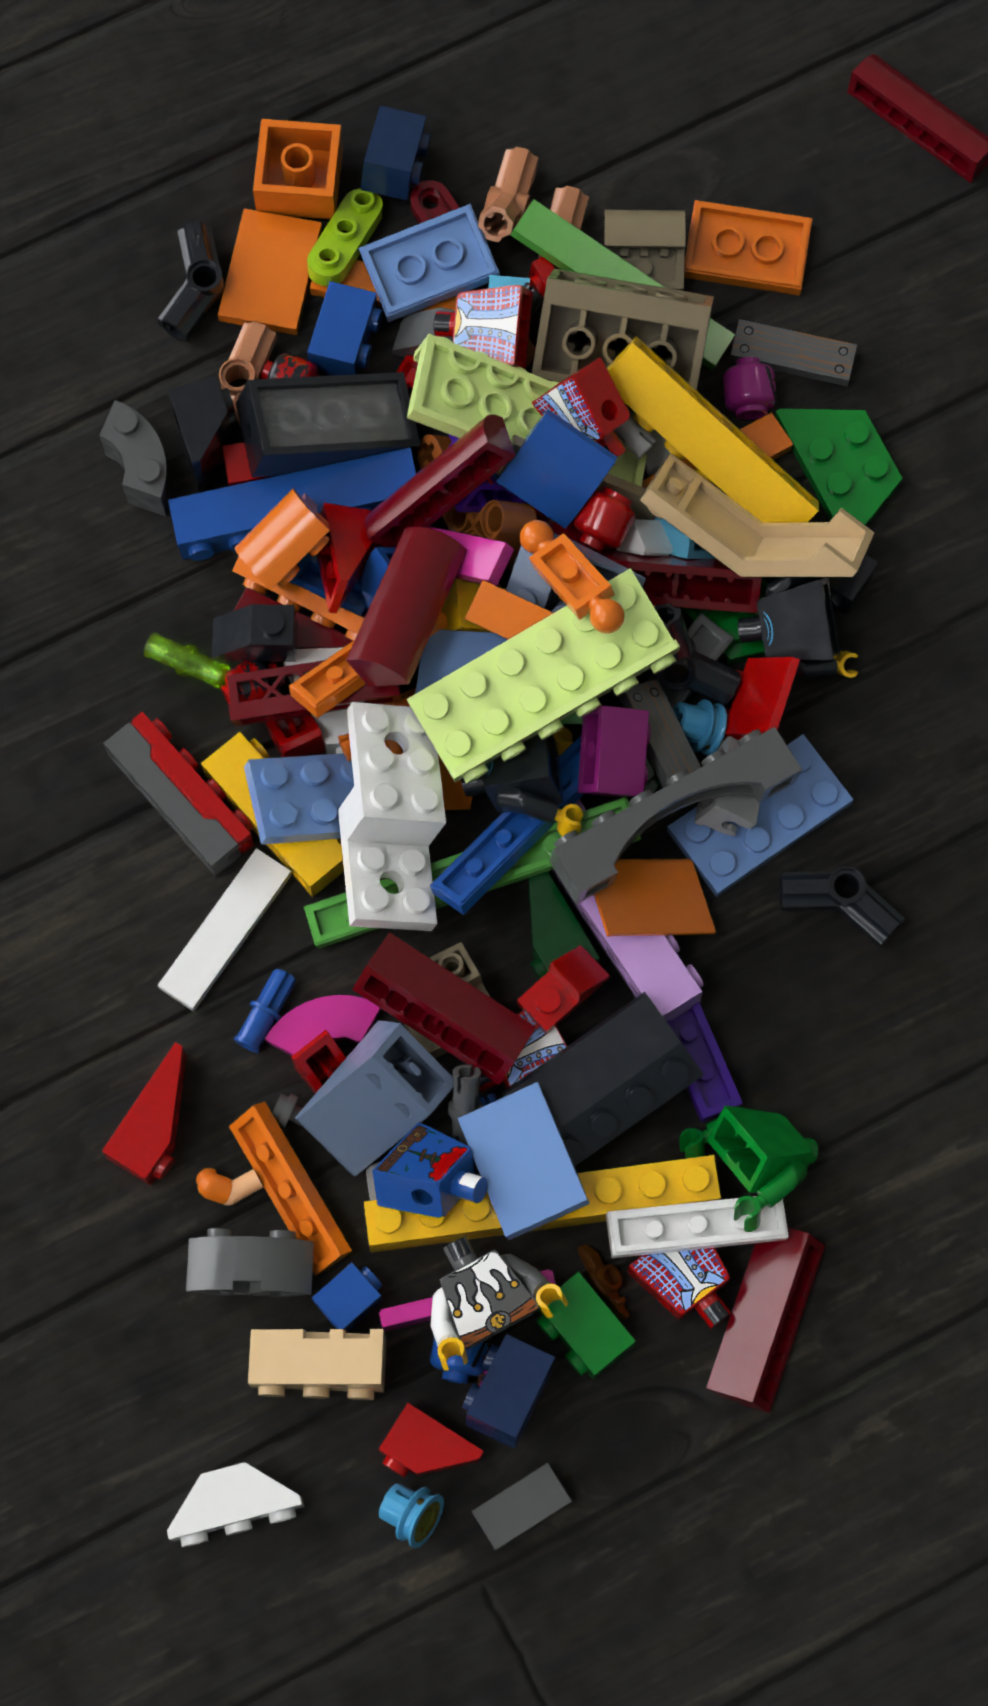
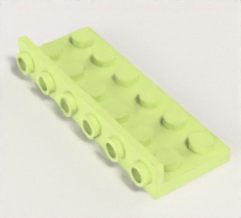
[407,334,651,487]
[407,568,680,784]

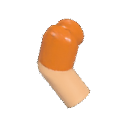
[196,1168,263,1206]

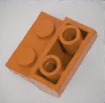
[235,488,330,590]

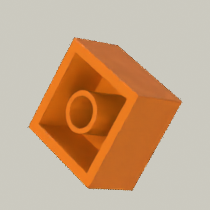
[253,119,343,219]

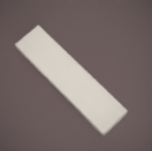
[158,848,292,1012]
[606,1196,789,1259]

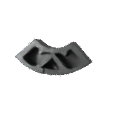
[99,400,172,516]
[186,1228,314,1298]

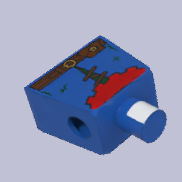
[372,1122,487,1218]

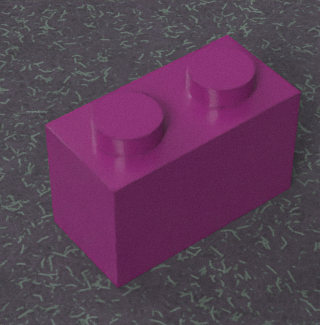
[578,706,651,798]

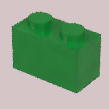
[536,1272,636,1379]

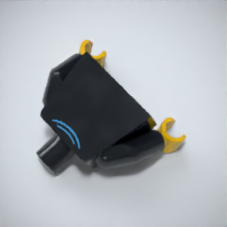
[738,577,858,678]
[461,727,583,836]

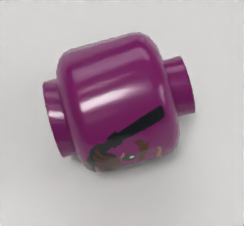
[723,357,777,420]

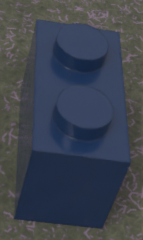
[360,106,431,200]
[462,1334,555,1449]

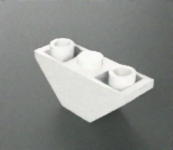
[167,1462,305,1547]

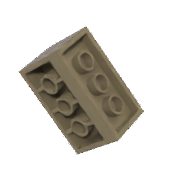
[532,268,714,390]

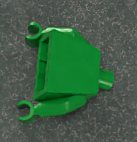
[679,1106,818,1232]

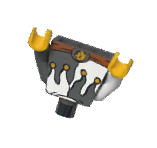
[430,1236,568,1371]

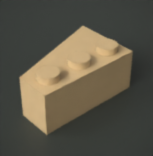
[248,1329,386,1400]

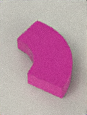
[265,995,382,1056]

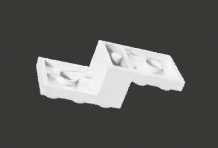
[338,702,446,931]

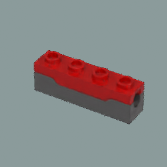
[103,712,254,877]

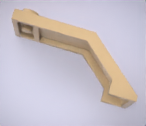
[640,453,874,577]

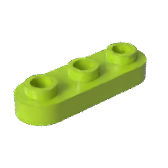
[307,188,383,286]

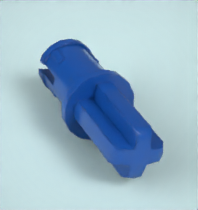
[234,969,296,1053]

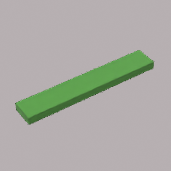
[511,199,735,371]

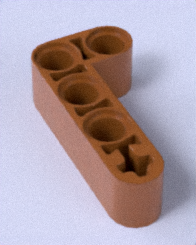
[417,434,537,567]

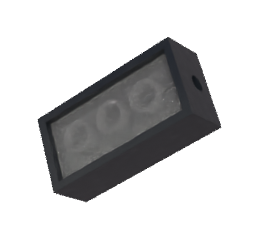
[236,372,421,477]

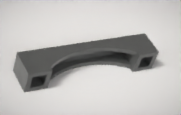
[549,727,802,905]

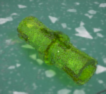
[144,632,230,689]

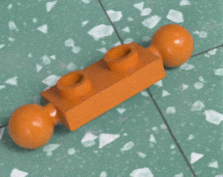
[520,520,625,634]

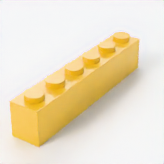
[607,336,819,523]

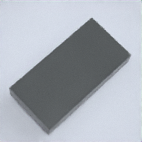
[472,1463,572,1551]

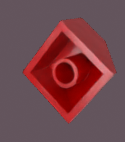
[722,657,800,741]

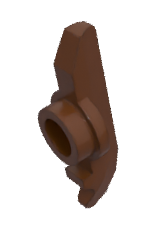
[577,1244,629,1320]

